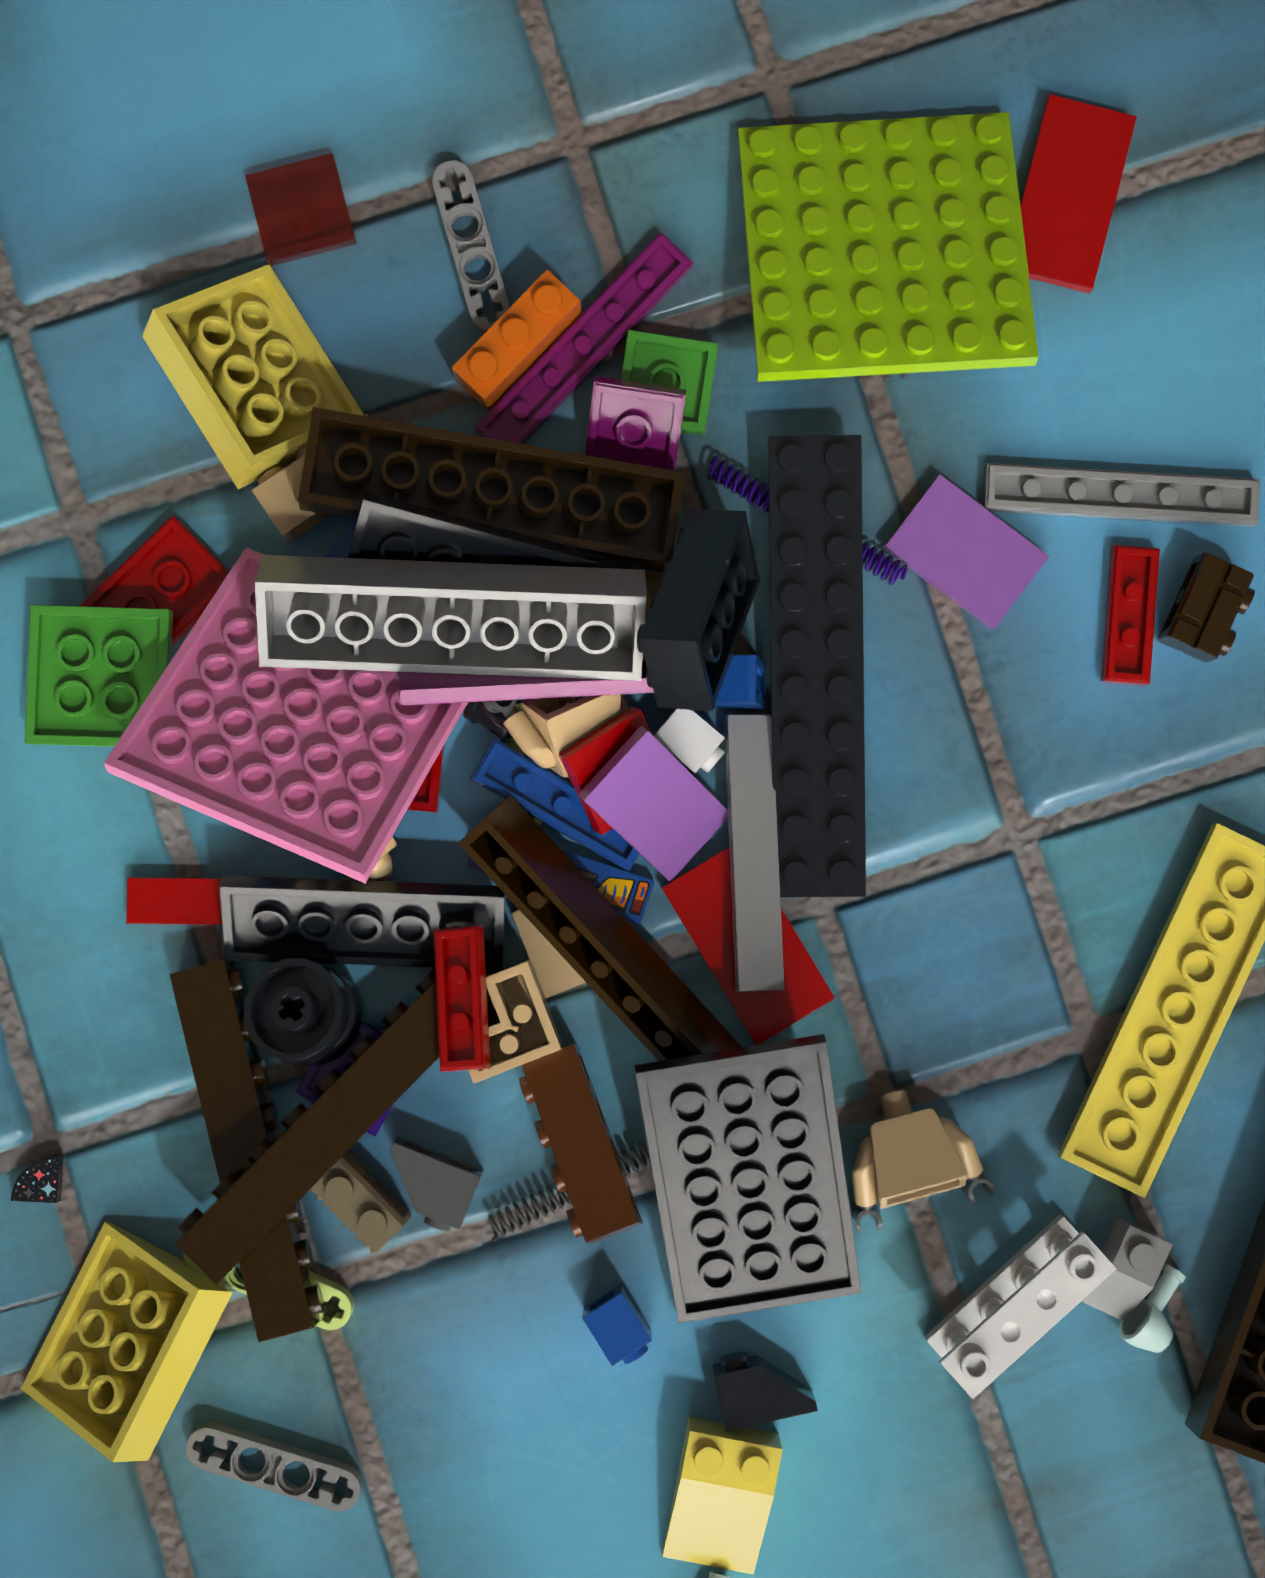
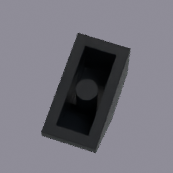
[712,1351,818,1431]

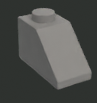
[1081,1216,1173,1321]

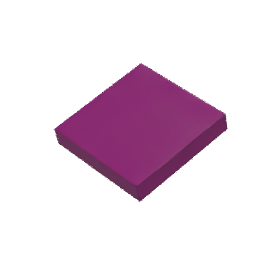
[585,376,687,471]

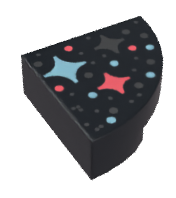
[10,1155,64,1203]

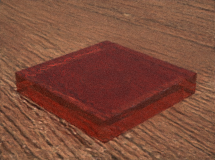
[245,153,357,266]

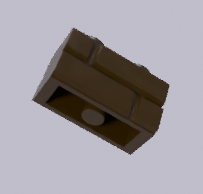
[1157,552,1255,662]

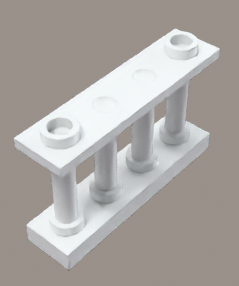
[924,1214,1116,1399]

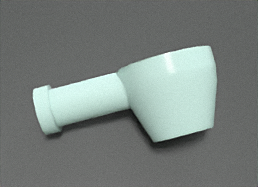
[1119,1264,1186,1353]

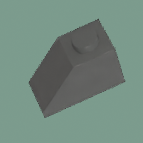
[390,1137,484,1232]

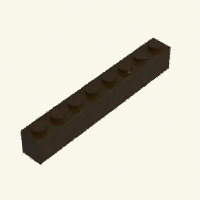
[458,795,742,1061]
[169,960,325,1343]
[175,968,489,1285]

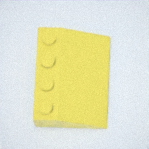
[142,264,364,489]
[20,1222,233,1462]

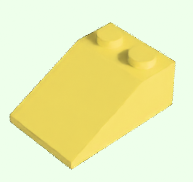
[662,1416,783,1574]

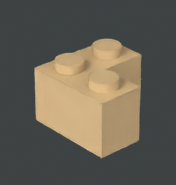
[468,959,563,1084]

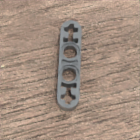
[432,160,510,334]
[186,1422,364,1512]

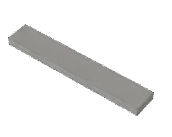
[983,463,1260,527]
[724,715,785,992]

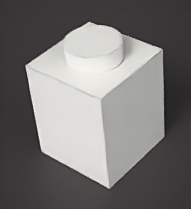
[654,709,725,775]

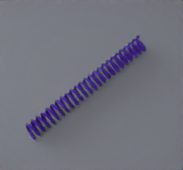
[707,455,908,585]

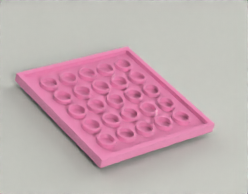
[104,547,468,884]

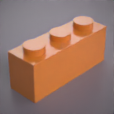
[451,269,582,411]

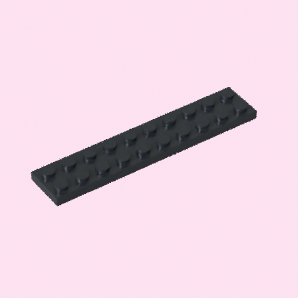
[768,435,866,898]

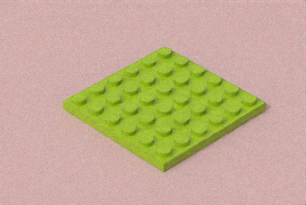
[738,112,1039,382]

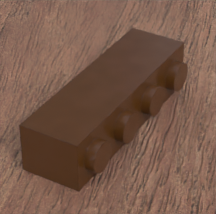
[519,1043,643,1244]

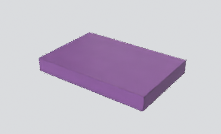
[883,474,1049,630]
[578,726,728,882]

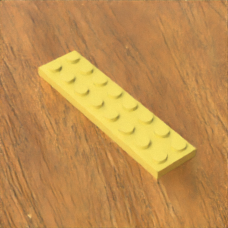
[1057,823,1265,1198]

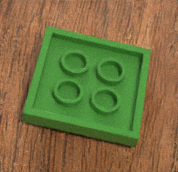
[24,605,173,747]

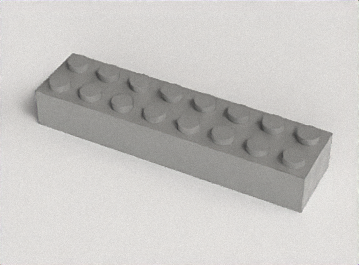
[255,555,647,681]

